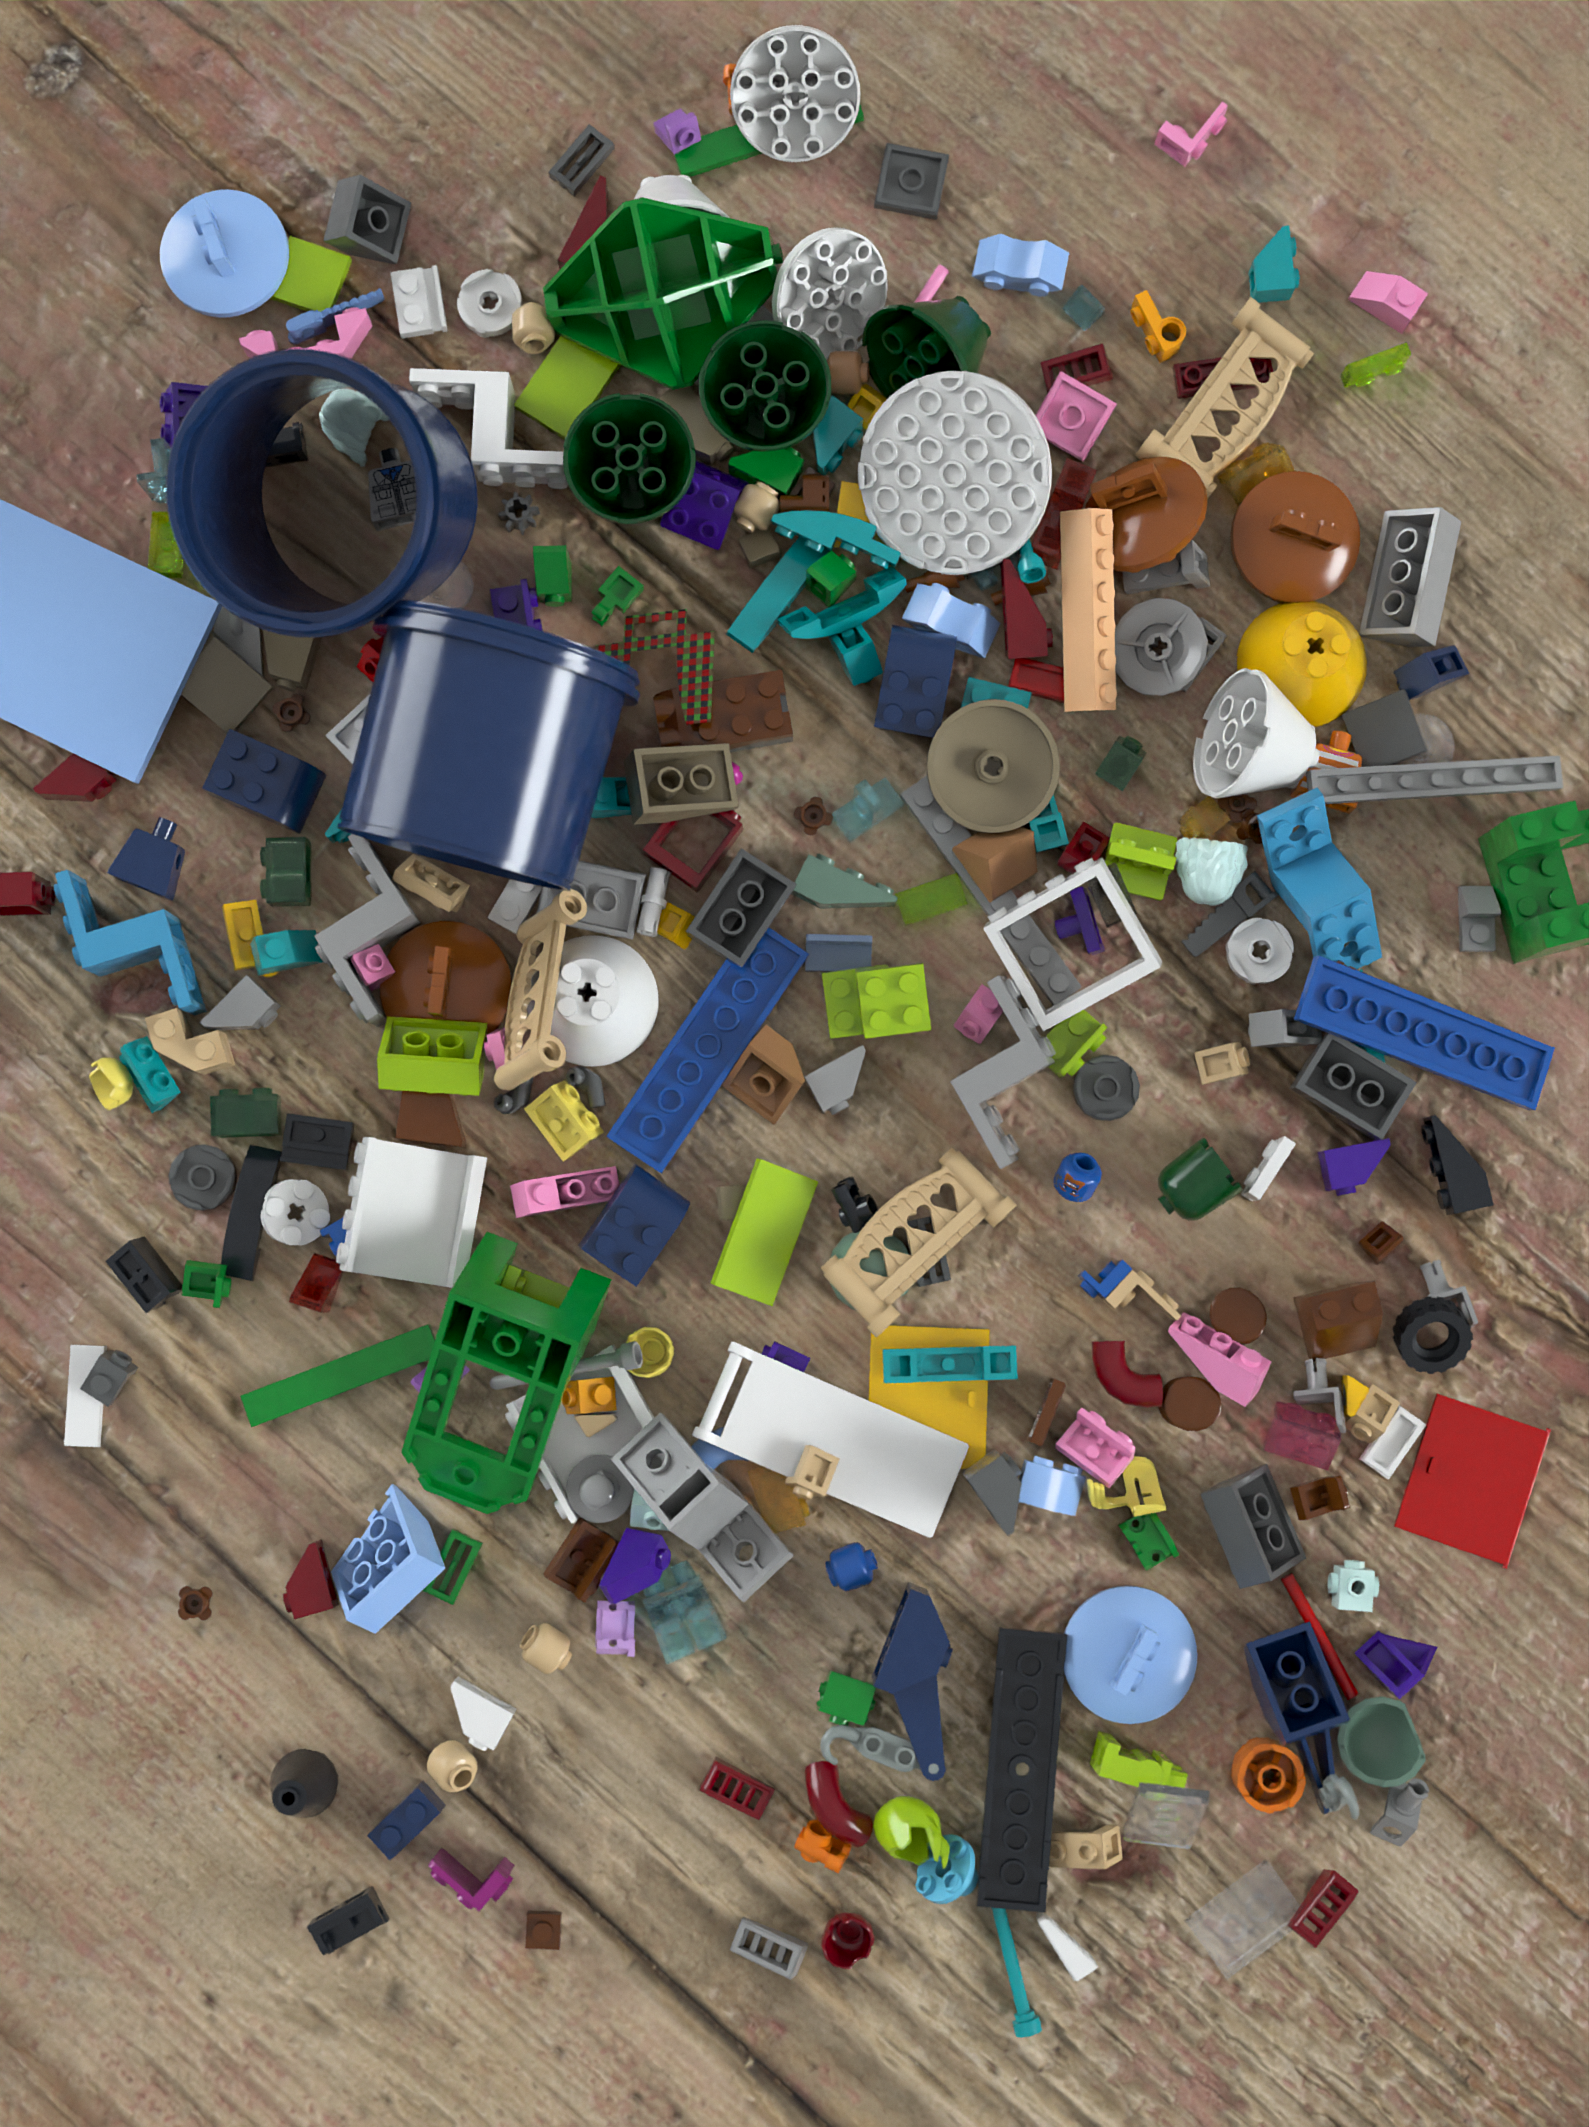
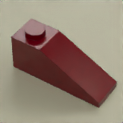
[557,175,608,269]
[1000,558,1053,659]

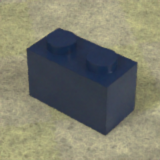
[367,1780,446,1861]

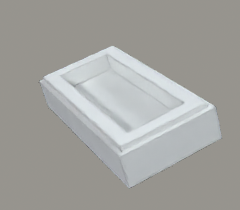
[1359,1405,1427,1479]

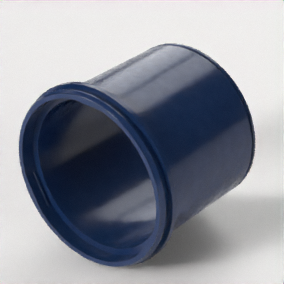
[166,349,478,638]
[337,600,640,891]

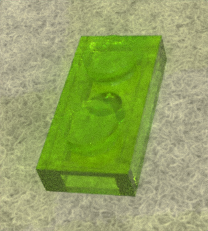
[1340,342,1412,388]
[148,511,184,578]
[895,873,968,926]

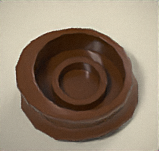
[1209,1287,1267,1345]
[1158,1377,1222,1431]

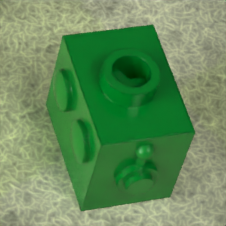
[816,1670,876,1726]

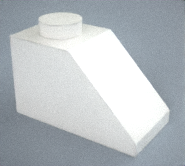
[451,1676,517,1751]

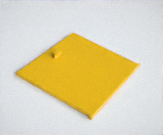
[868,1326,990,1469]

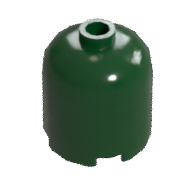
[1158,1137,1243,1221]

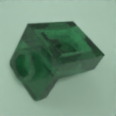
[1095,736,1147,791]

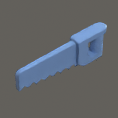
[286,288,385,345]

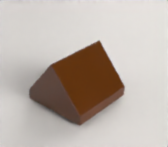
[1358,1221,1404,1265]

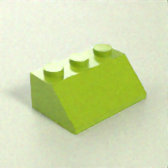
[377,1016,487,1096]

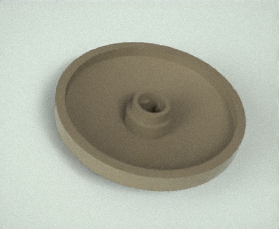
[926,699,1060,833]

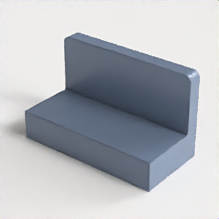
[805,934,872,972]

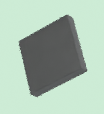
[874,143,949,220]
[1342,689,1428,767]

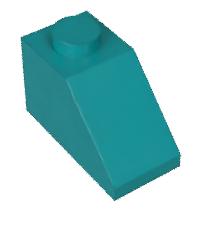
[828,624,883,686]
[250,930,323,976]

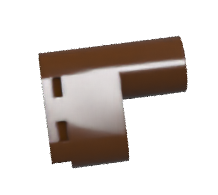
[780,474,829,513]

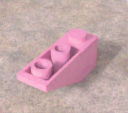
[510,1166,620,1218]
[1168,1312,1272,1407]

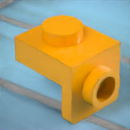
[562,1377,617,1414]

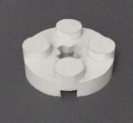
[457,269,522,338]
[1226,918,1294,984]
[260,1179,330,1246]

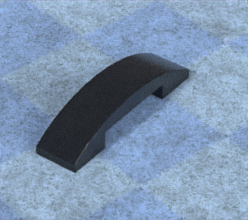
[221,1145,282,1281]

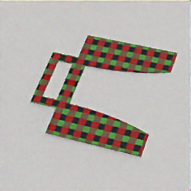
[595,609,715,725]

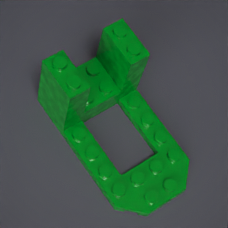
[1478,800,1589,964]
[401,1232,612,1514]

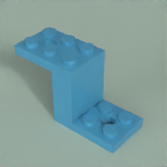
[1257,788,1382,970]
[54,869,207,1016]

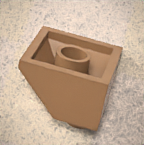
[722,1025,805,1125]

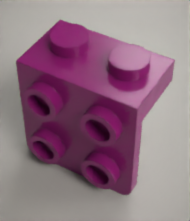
[428,1848,515,1912]

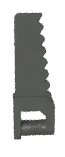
[1181,871,1279,957]

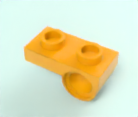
[1130,290,1186,363]

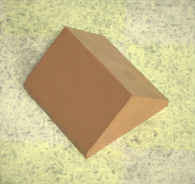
[952,827,1038,902]

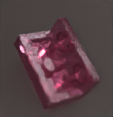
[1263,1401,1342,1470]

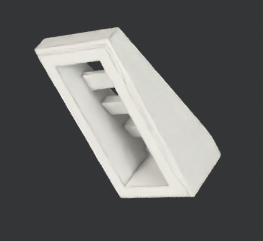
[1036,1912,1098,1982]

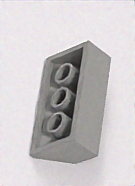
[1359,507,1461,647]

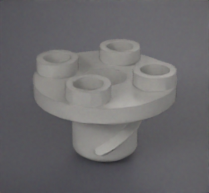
[566,1455,634,1523]

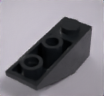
[1421,1115,1494,1215]

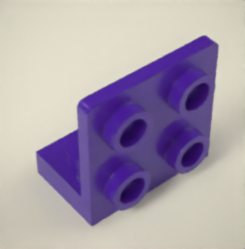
[660,461,749,550]

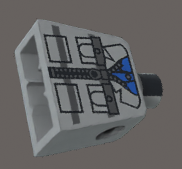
[368,448,417,531]

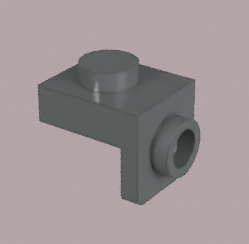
[80,1350,138,1407]

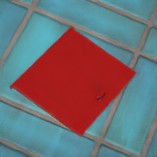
[1394,1393,1551,1569]

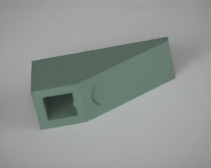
[791,854,898,909]

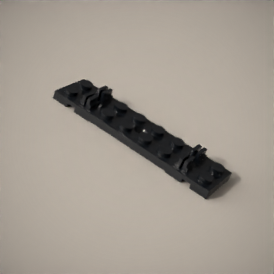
[976,1627,1067,1913]

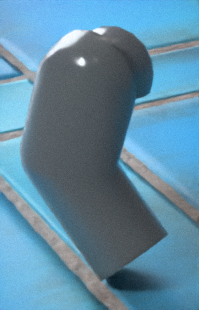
[566,1066,606,1108]

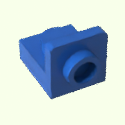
[1078,1260,1132,1299]

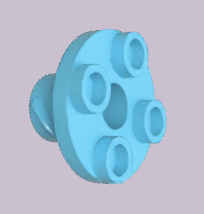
[916,1834,978,1904]

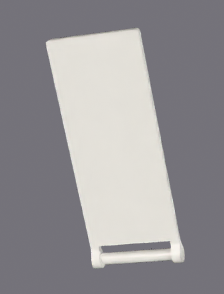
[692,1341,969,1538]

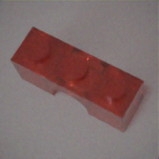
[1031,458,1097,570]

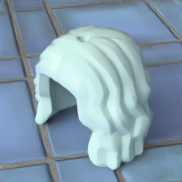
[319,388,389,467]
[1175,837,1248,906]

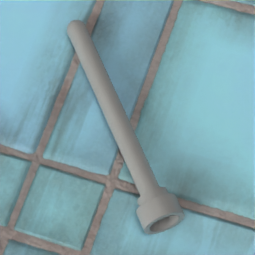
[489,1341,643,1390]

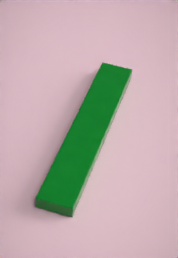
[674,104,864,177]
[240,1324,435,1427]

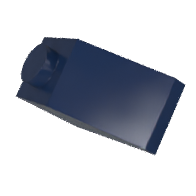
[1393,645,1470,700]

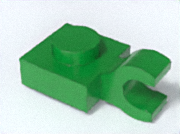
[591,565,644,627]

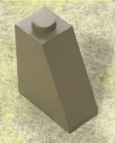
[658,386,735,466]
[263,630,322,692]

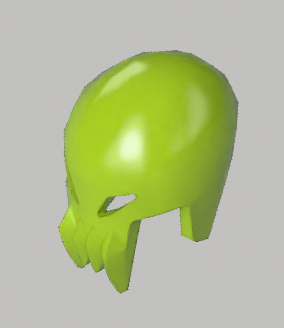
[873,1796,949,1869]

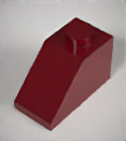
[33,753,117,802]
[283,1539,339,1620]

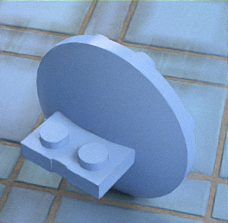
[160,190,289,318]
[1064,1586,1197,1724]

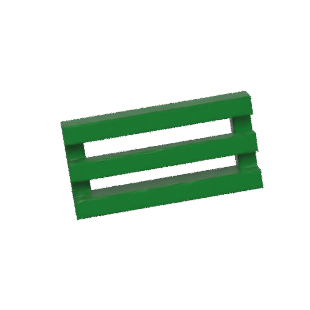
[423,1528,483,1605]

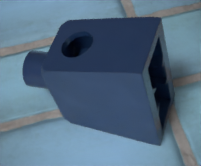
[107,817,185,901]

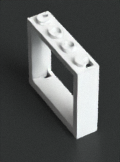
[983,858,1162,1031]

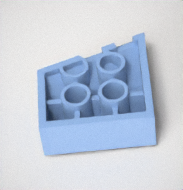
[331,1484,445,1634]

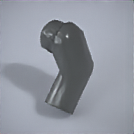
[494,1077,534,1114]

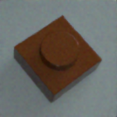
[525,1910,562,1950]

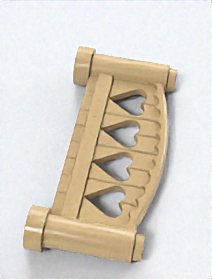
[1134,297,1314,499]
[494,889,587,1090]
[820,1147,1017,1337]

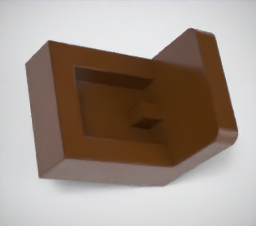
[1290,1475,1350,1521]

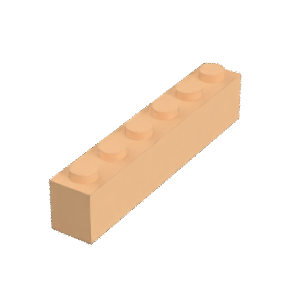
[1060,508,1117,712]

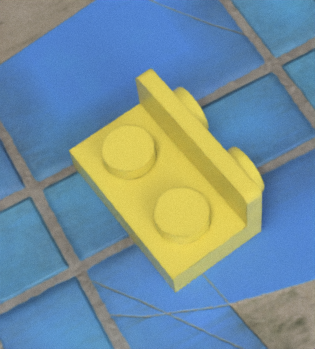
[524,1080,604,1162]

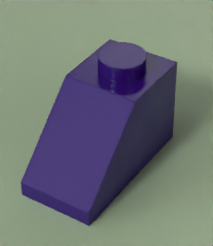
[1317,1138,1391,1196]
[599,1527,671,1604]

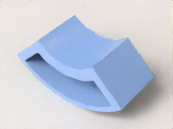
[972,234,1069,297]
[902,583,1001,658]
[1019,1455,1086,1516]

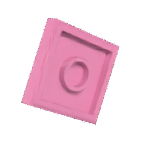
[1035,371,1117,462]

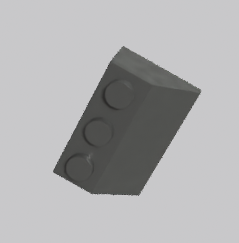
[686,848,797,968]
[1289,1033,1417,1140]
[961,1449,1022,1536]
[1200,1464,1306,1589]

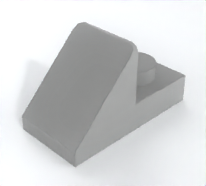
[1458,886,1501,952]

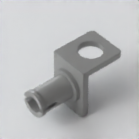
[1420,1260,1478,1328]
[1293,1358,1346,1433]
[1370,1778,1429,1846]

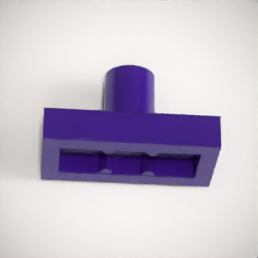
[1054,886,1105,955]

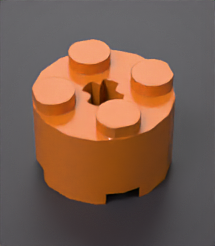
[1231,1737,1306,1814]

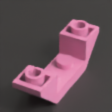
[239,307,372,359]

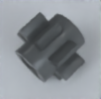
[498,491,540,535]

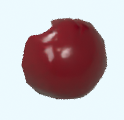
[821,1912,875,1970]

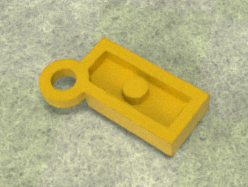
[222,899,279,977]

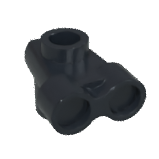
[831,1176,878,1233]

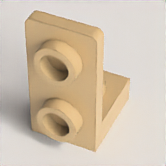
[1102,1270,1181,1321]
[1049,1825,1123,1869]

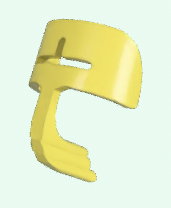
[1087,1456,1167,1517]

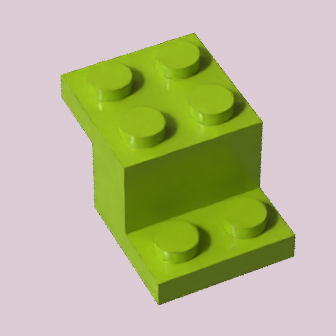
[821,963,931,1039]

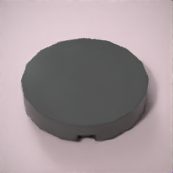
[1073,1055,1140,1121]
[168,1144,237,1211]

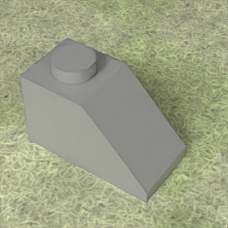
[200,975,281,1030]
[1248,1009,1322,1048]
[804,1045,866,1115]

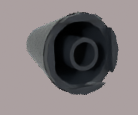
[270,1749,338,1818]

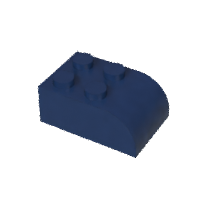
[874,625,957,738]
[202,729,327,834]
[578,1164,690,1287]

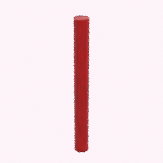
[1281,1573,1359,1700]

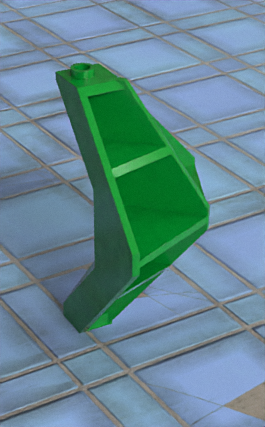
[543,197,784,390]

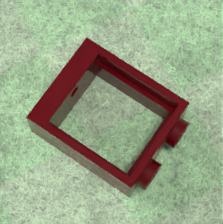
[643,810,743,893]
[0,872,56,916]

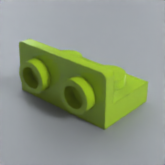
[1046,1010,1108,1079]

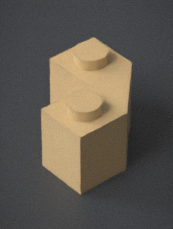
[145,1008,235,1075]

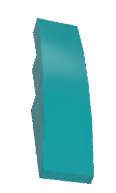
[726,537,830,653]

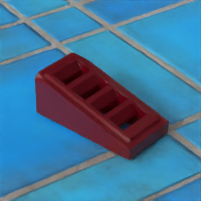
[1040,343,1113,393]
[699,1757,775,1820]
[1287,1869,1359,1948]

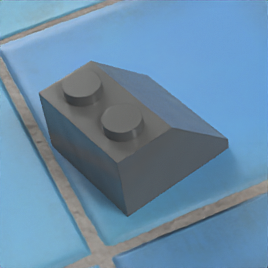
[323,174,411,264]

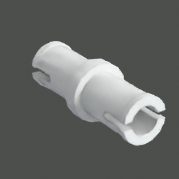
[636,867,671,937]

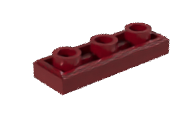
[1173,357,1273,399]

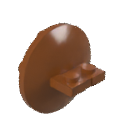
[1084,457,1208,573]
[1230,471,1360,603]
[379,921,512,1035]

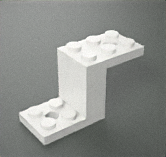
[409,368,568,489]

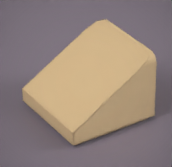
[574,1413,618,1437]

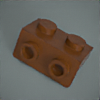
[543,1517,619,1603]

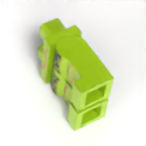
[1089,1731,1188,1797]

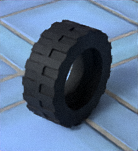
[1392,1296,1473,1374]

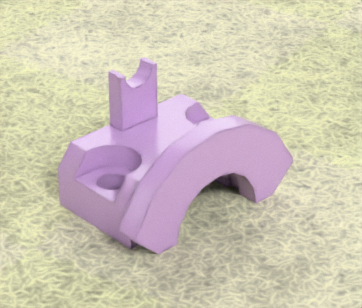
[595,1601,635,1657]

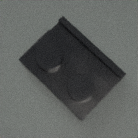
[280,1113,355,1171]

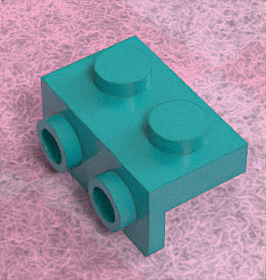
[119,1036,181,1113]

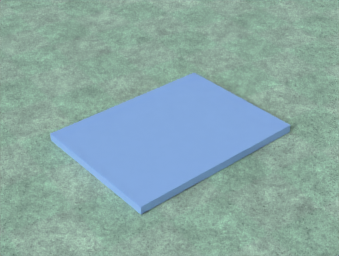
[0,499,222,784]

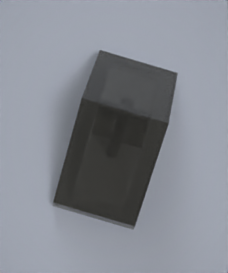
[1085,863,1137,928]

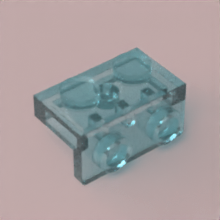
[136,437,171,503]

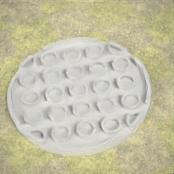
[858,371,1052,575]

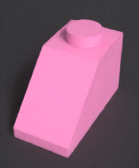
[1348,271,1428,334]

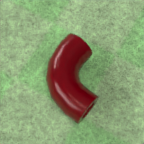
[1092,1341,1163,1408]
[805,1761,873,1847]

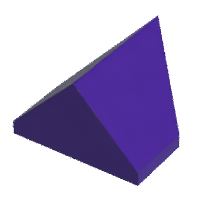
[1354,1631,1438,1699]

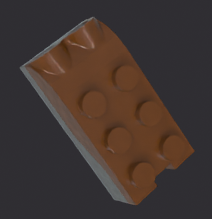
[653,670,793,752]

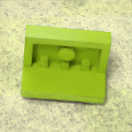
[1099,822,1177,901]

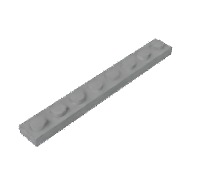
[1306,756,1563,804]
[900,776,1082,1006]

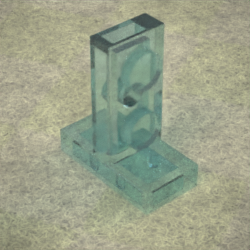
[832,777,904,842]

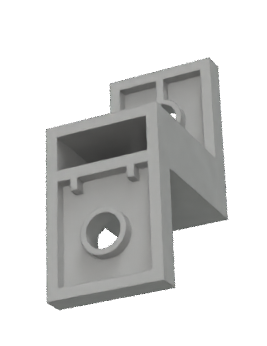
[314,834,421,1027]
[950,975,1056,1169]
[611,1412,794,1602]

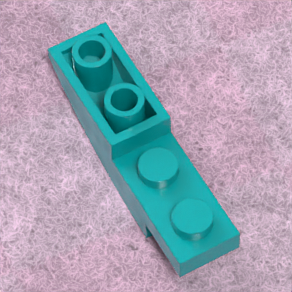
[771,510,901,570]

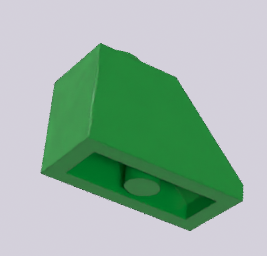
[728,447,804,500]
[533,545,572,607]
[806,550,856,608]

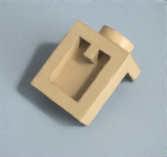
[1194,1042,1250,1085]
[1345,1384,1400,1443]
[785,1445,840,1500]

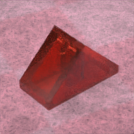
[289,1253,344,1313]

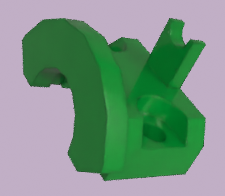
[1118,1513,1180,1571]

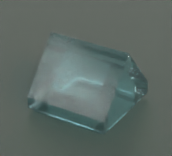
[1062,284,1105,331]

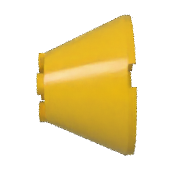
[1236,601,1367,728]

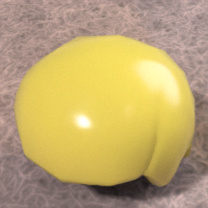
[89,1058,133,1110]
[626,1327,674,1378]

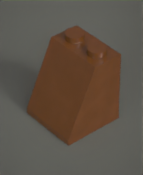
[1293,1281,1383,1362]

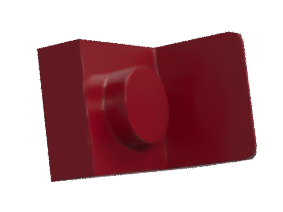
[1057,821,1110,874]

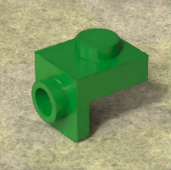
[182,1260,232,1308]

